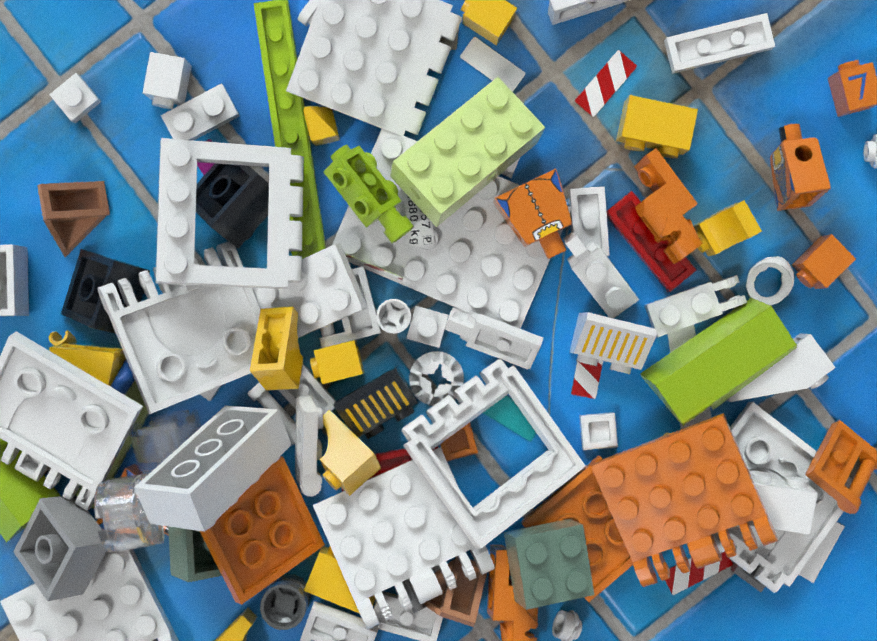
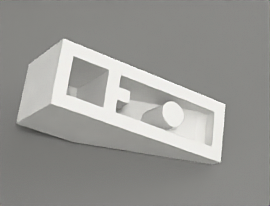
[726,334,836,402]

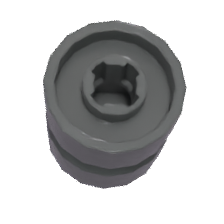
[260,574,311,630]

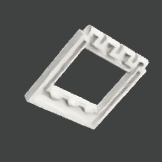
[155,138,304,289]
[401,359,586,550]

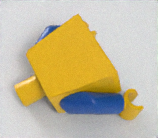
[49,330,135,395]

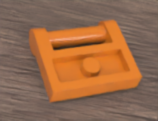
[805,420,877,514]

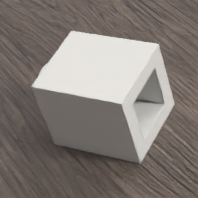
[143,52,192,109]

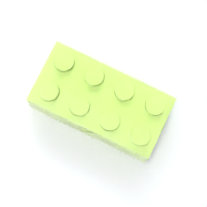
[390,77,545,227]

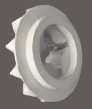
[409,351,464,406]

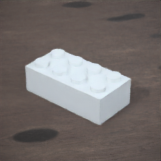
[134,406,291,532]

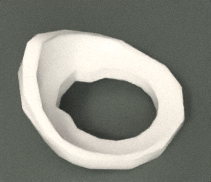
[746,256,794,305]

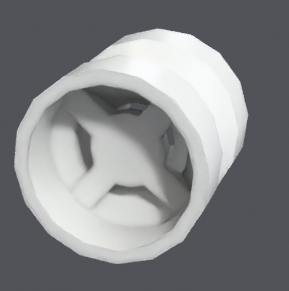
[376,299,412,334]

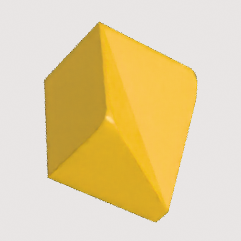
[303,106,340,146]

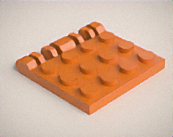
[591,413,778,587]

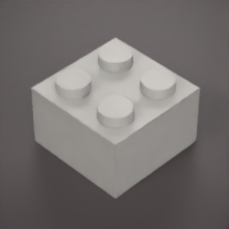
[14,495,111,601]

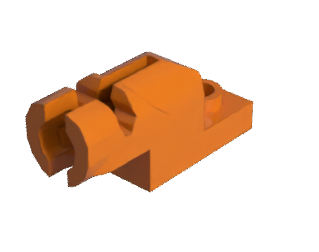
[634,148,703,264]
[487,545,538,641]

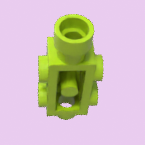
[324,144,414,244]

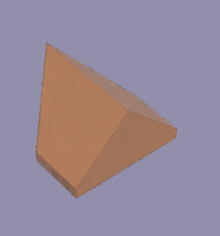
[37,181,110,257]
[424,556,487,627]

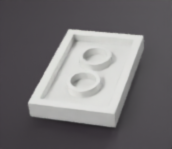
[252,243,368,338]

